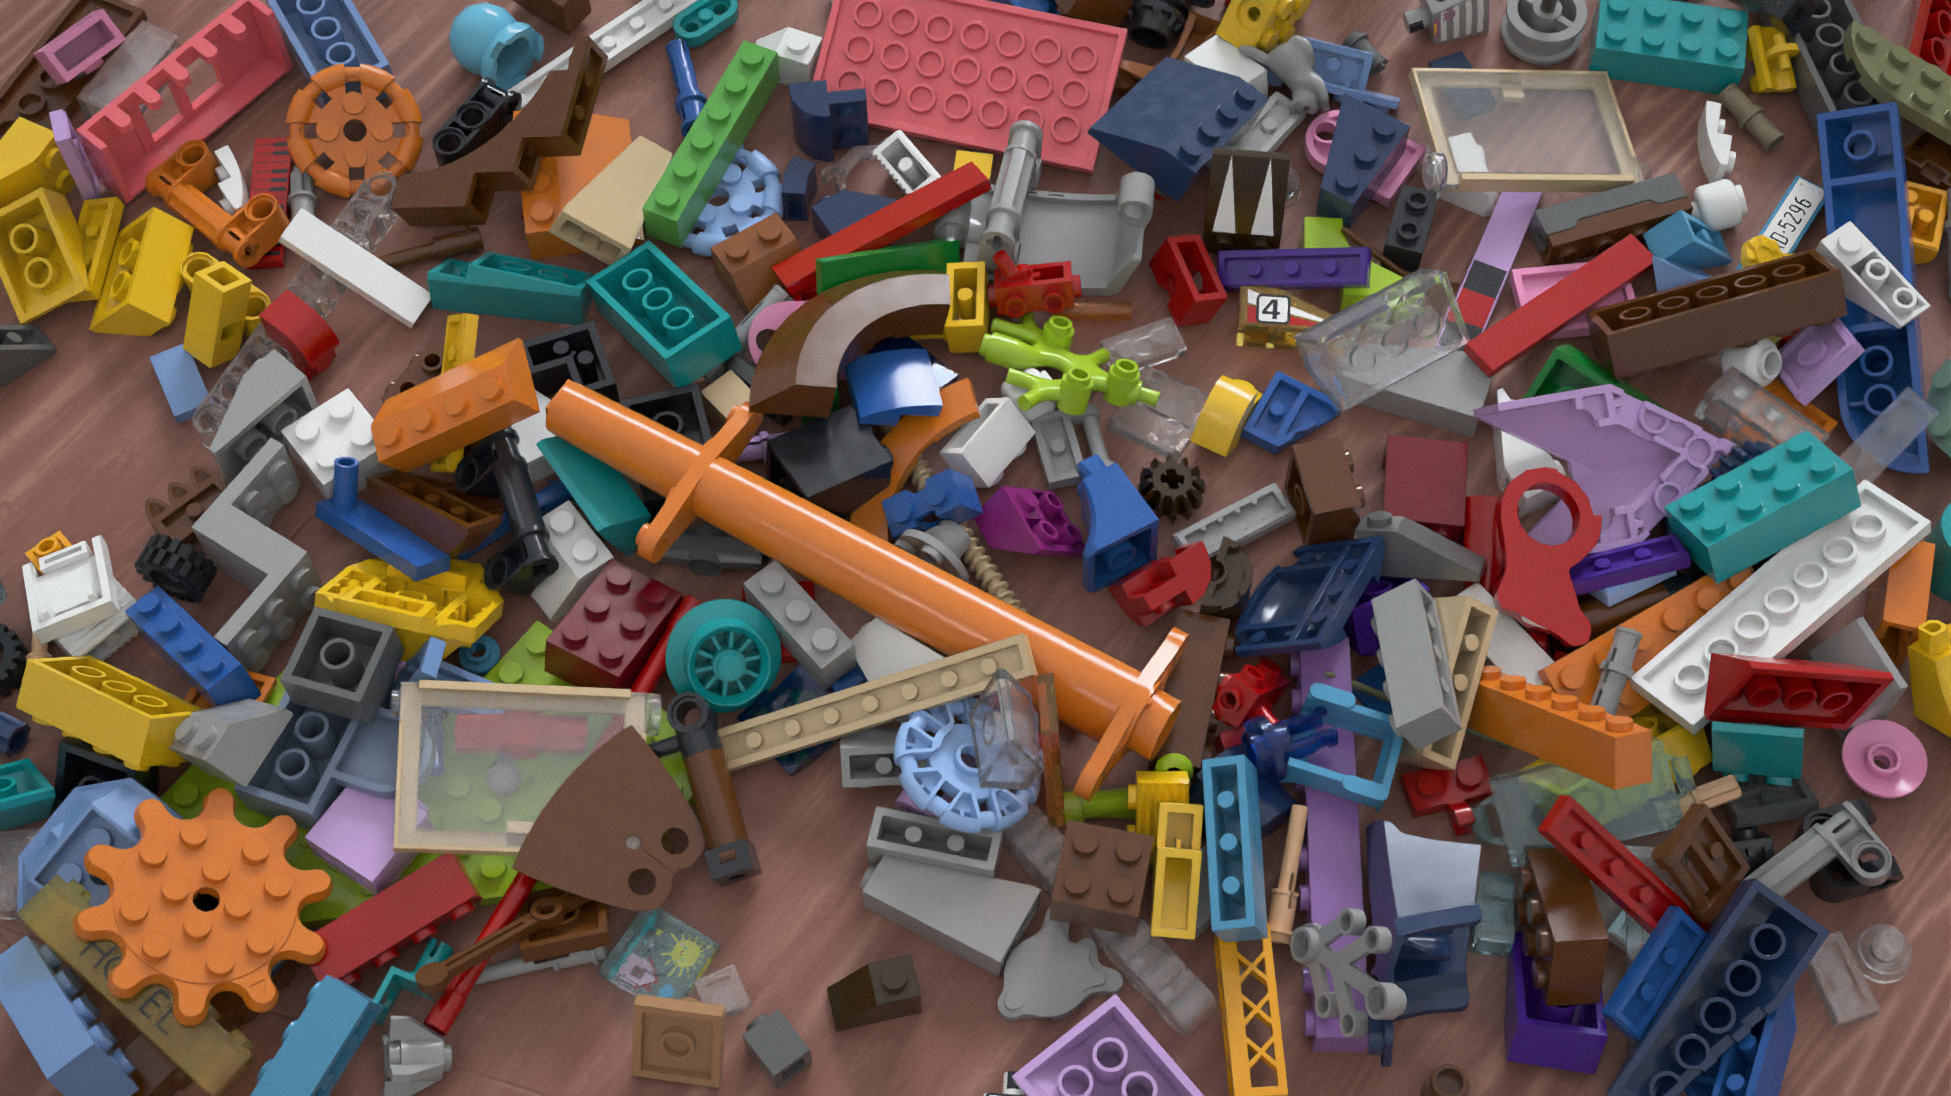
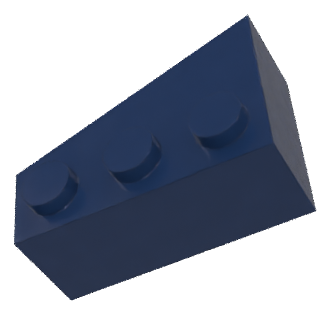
[1316,93,1410,229]

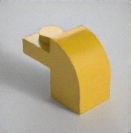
[1190,375,1263,457]

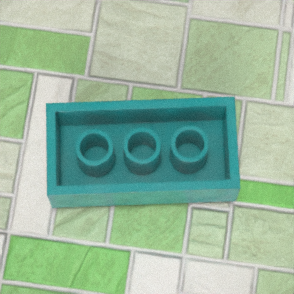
[1587,0,1748,94]
[586,240,743,388]
[1664,430,1861,584]

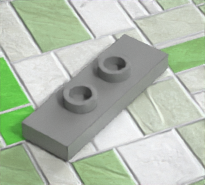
[1172,482,1296,563]

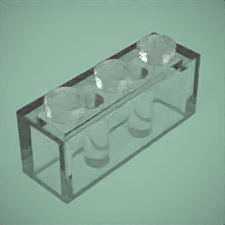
[77,20,182,121]
[1694,366,1831,449]
[1838,386,1939,486]

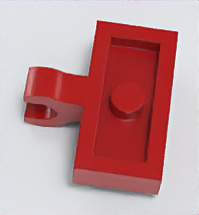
[1400,755,1496,837]

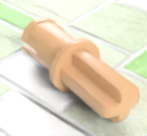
[1653,775,1742,828]

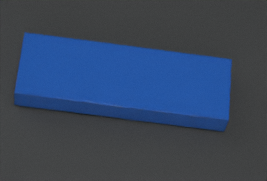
[1601,905,1707,1042]

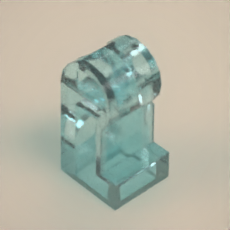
[1468,870,1515,957]

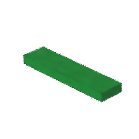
[816,237,960,295]

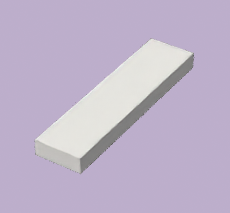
[278,208,431,328]

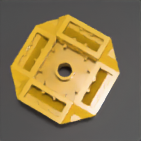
[314,558,504,662]

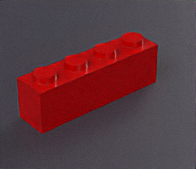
[309,853,483,987]

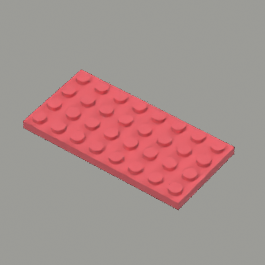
[813,0,1128,175]

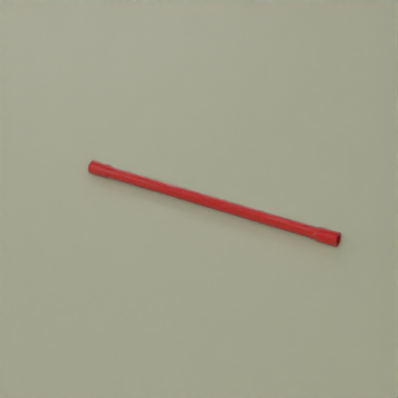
[423,595,702,1036]

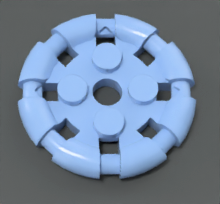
[668,145,784,257]
[894,697,1042,834]

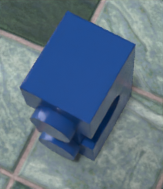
[881,468,983,540]

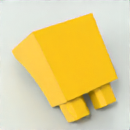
[1908,620,1951,738]

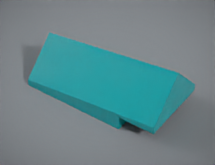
[427,251,596,325]

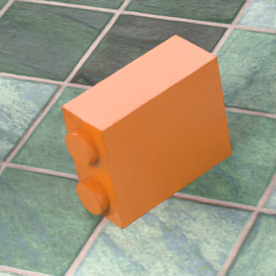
[1864,541,1935,667]

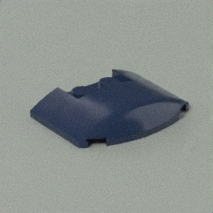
[1235,536,1385,658]

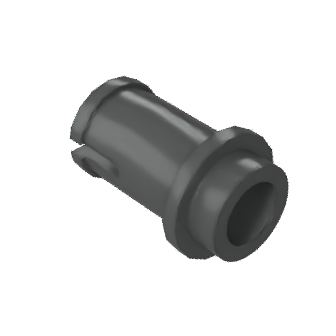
[1342,30,1388,77]

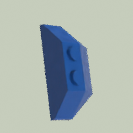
[1684,987,1797,1096]

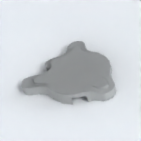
[997,907,1123,1022]

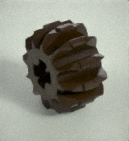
[1137,454,1206,525]

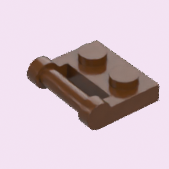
[1651,804,1750,923]

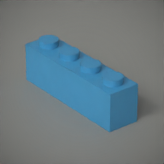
[1202,755,1268,943]
[250,974,384,1096]

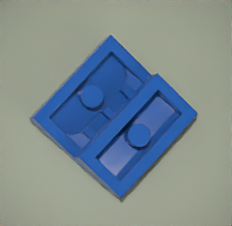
[844,349,943,426]

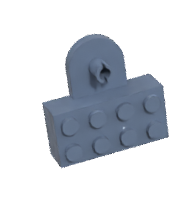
[234,678,435,830]

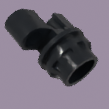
[1126,0,1216,50]

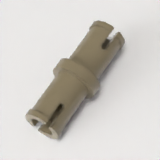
[1717,83,1785,152]

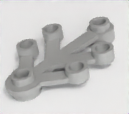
[1290,908,1407,1038]

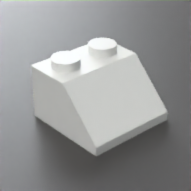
[530,500,614,623]

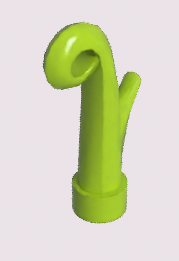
[1060,753,1194,826]

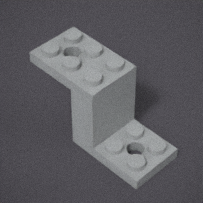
[192,437,323,672]

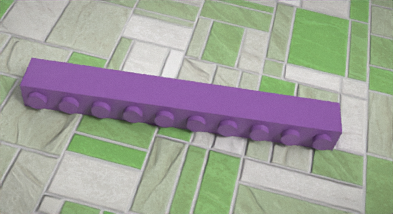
[1288,637,1368,1052]

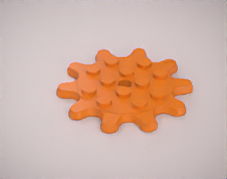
[73,788,333,1026]

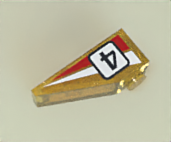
[1236,285,1356,353]

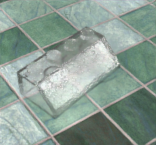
[1294,268,1470,412]

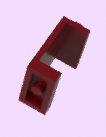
[1382,435,1468,544]

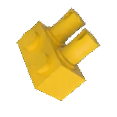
[909,261,990,353]

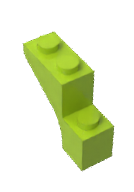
[1301,217,1421,321]

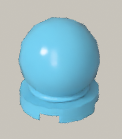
[448,2,544,91]

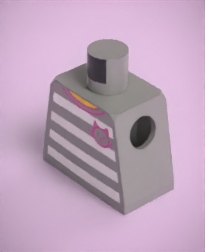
[1402,0,1489,44]

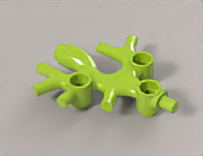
[979,312,1161,415]

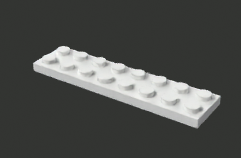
[1630,479,1931,735]

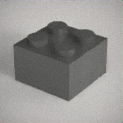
[280,606,405,725]

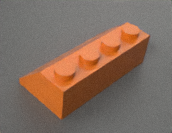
[371,338,540,473]

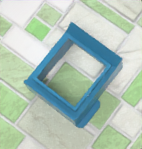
[1280,683,1404,812]

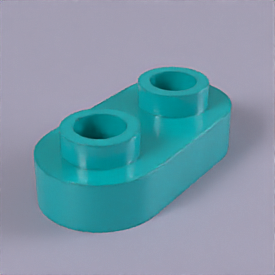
[673,0,739,47]

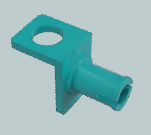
[373,938,454,1026]

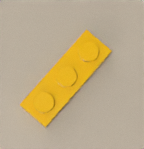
[67,196,125,303]

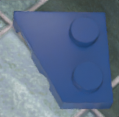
[1240,370,1344,455]

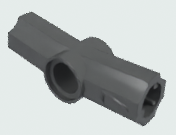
[646,524,771,577]

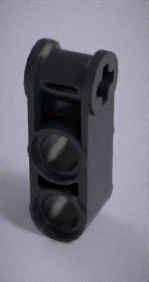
[432,77,522,167]

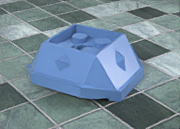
[17,778,186,971]

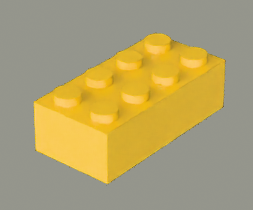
[16,655,203,771]

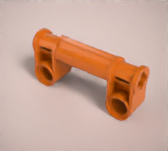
[145,139,290,268]

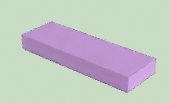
[49,109,101,200]

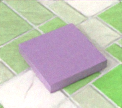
[1778,318,1865,406]

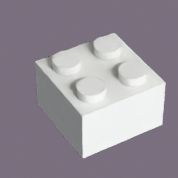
[281,388,395,499]

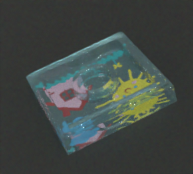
[598,907,720,1000]

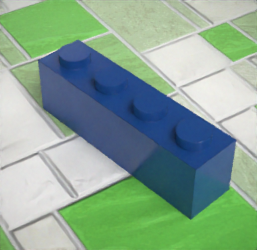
[125,586,262,707]

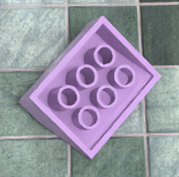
[1012,994,1204,1096]

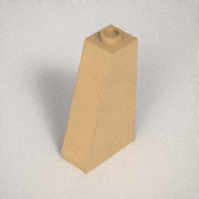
[549,135,673,265]

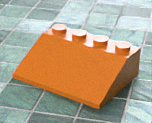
[513,110,645,260]

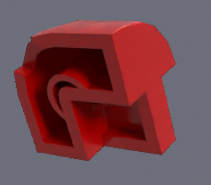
[1108,541,1211,627]

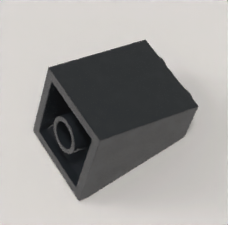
[766,405,894,519]

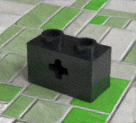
[1380,184,1440,274]

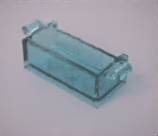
[1471,737,1696,867]

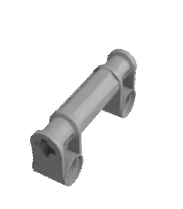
[977,120,1043,271]
[1716,801,1892,917]

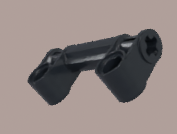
[454,428,559,597]

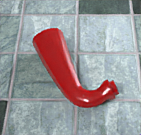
[1461,495,1550,654]

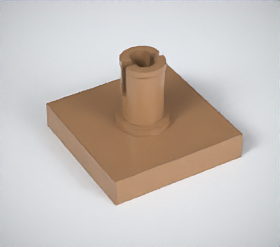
[632,994,726,1088]

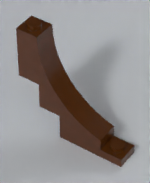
[390,36,608,226]

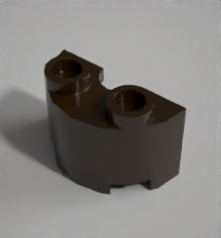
[1200,536,1253,628]

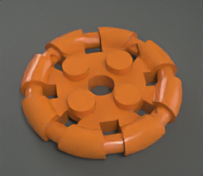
[285,63,424,198]

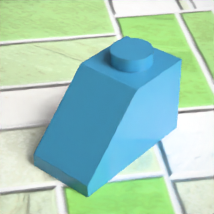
[1643,210,1732,270]

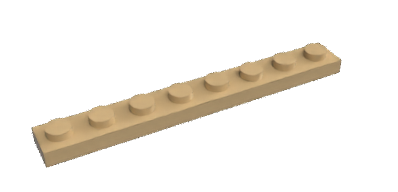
[718,633,1038,772]

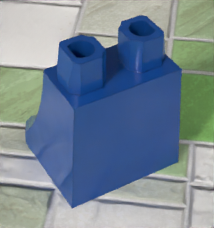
[1077,454,1159,593]

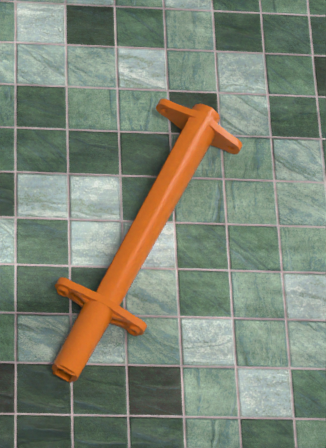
[545,379,1190,802]

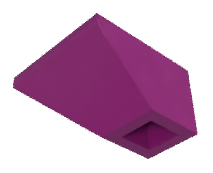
[973,486,1085,558]

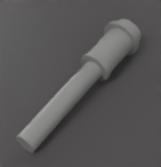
[475,946,607,985]

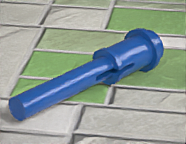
[457,478,573,560]

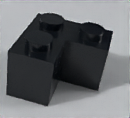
[523,320,620,404]

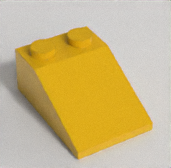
[0,117,76,209]
[0,187,89,325]

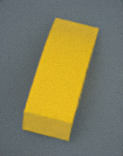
[1150,801,1204,940]

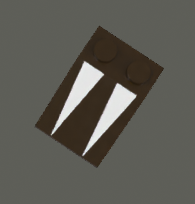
[1203,148,1291,255]

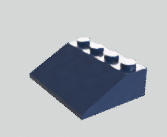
[1087,57,1269,202]

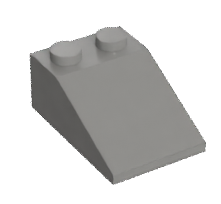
[209,349,319,486]

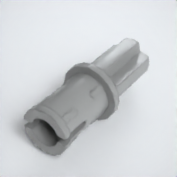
[287,166,318,220]

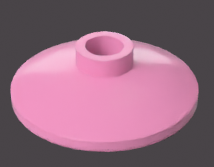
[1841,719,1928,799]

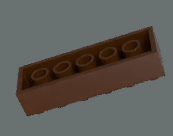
[1586,249,1848,380]

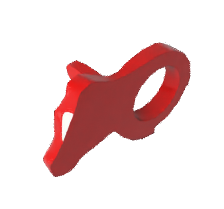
[1492,467,1602,647]

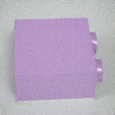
[304,787,435,895]

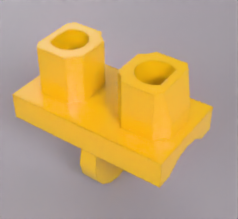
[1745,25,1799,93]

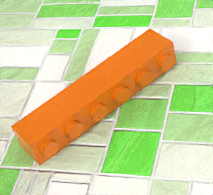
[1467,666,1652,790]

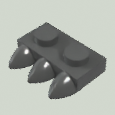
[1721,774,1819,829]

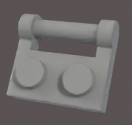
[1030,404,1114,490]

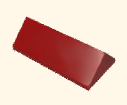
[1903,0,1951,76]
[1704,653,1894,730]

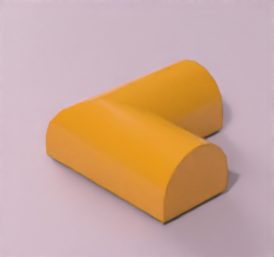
[1907,181,1948,264]

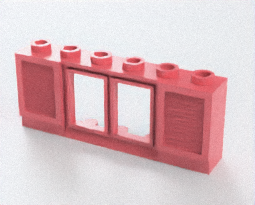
[76,0,293,204]

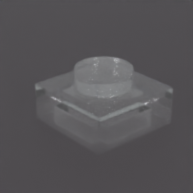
[694,964,752,1019]

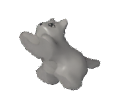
[1237,35,1330,115]

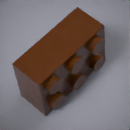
[1513,848,1609,1006]

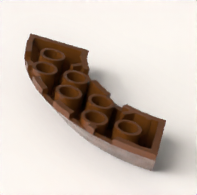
[748,270,951,418]

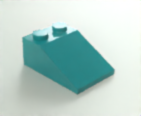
[1712,721,1806,786]

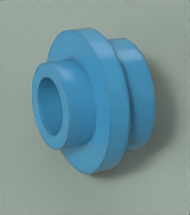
[459,635,501,676]

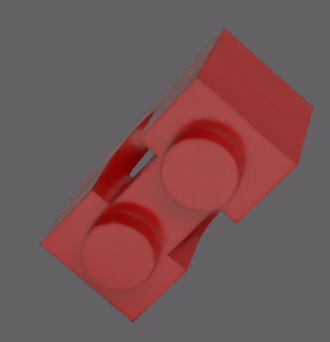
[1149,234,1228,327]

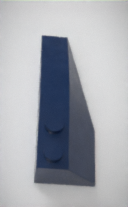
[1604,879,1830,1096]

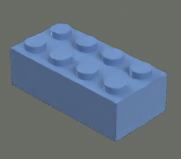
[265,0,395,108]
[0,935,139,1096]

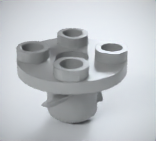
[894,520,971,583]

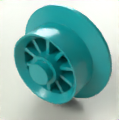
[665,599,781,713]

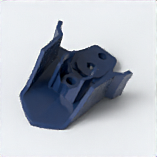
[1366,820,1482,1067]

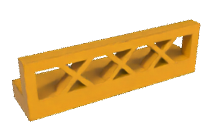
[1213,924,1288,1096]

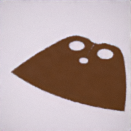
[512,725,705,911]

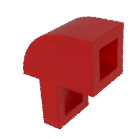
[259,289,340,381]

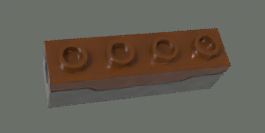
[1528,172,1693,266]

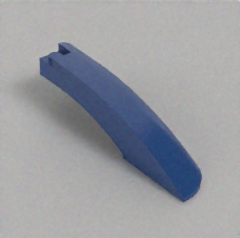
[1816,102,1930,475]

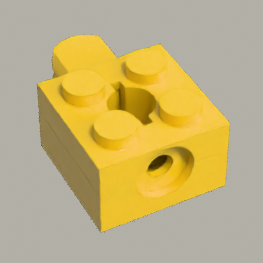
[1215,0,1311,52]

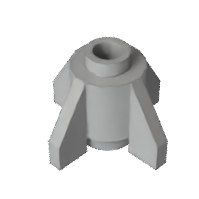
[381,1016,452,1096]

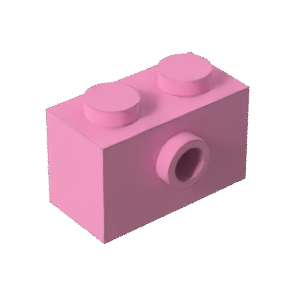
[33,8,126,85]

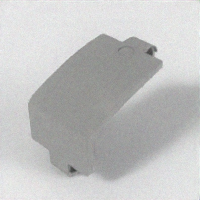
[934,170,1155,296]

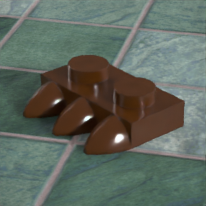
[145,466,227,545]

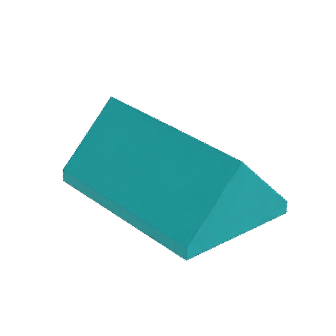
[536,436,651,557]
[0,758,55,831]

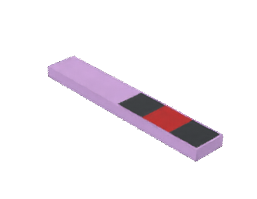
[1434,173,1543,351]

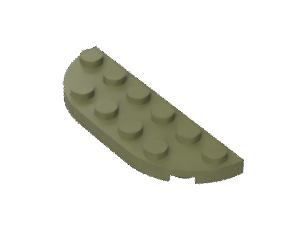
[1843,20,1951,145]

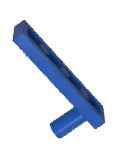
[316,457,450,581]

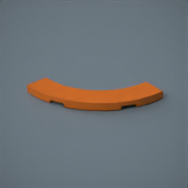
[850,378,981,544]

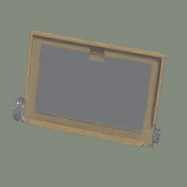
[1408,68,1652,192]
[390,680,661,856]

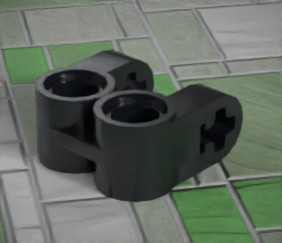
[1792,798,1904,903]

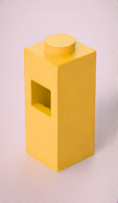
[183,261,252,369]

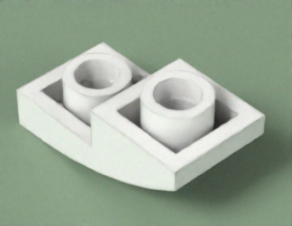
[1697,101,1736,183]
[214,145,250,216]

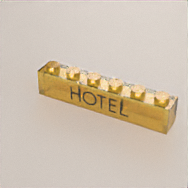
[16,875,256,1096]

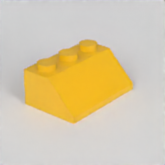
[89,207,194,336]

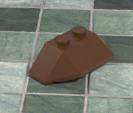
[366,469,507,560]

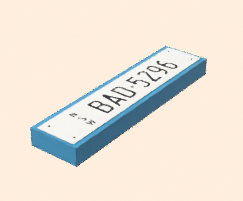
[1736,175,1825,270]

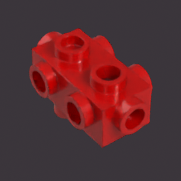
[987,250,1082,318]
[1211,658,1291,735]

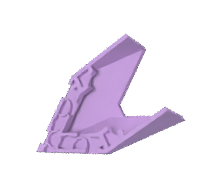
[1473,384,1737,554]

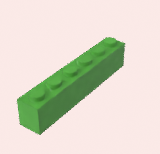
[642,40,780,248]

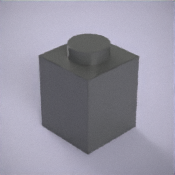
[742,1009,812,1089]

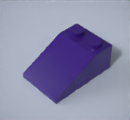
[1504,931,1608,1074]

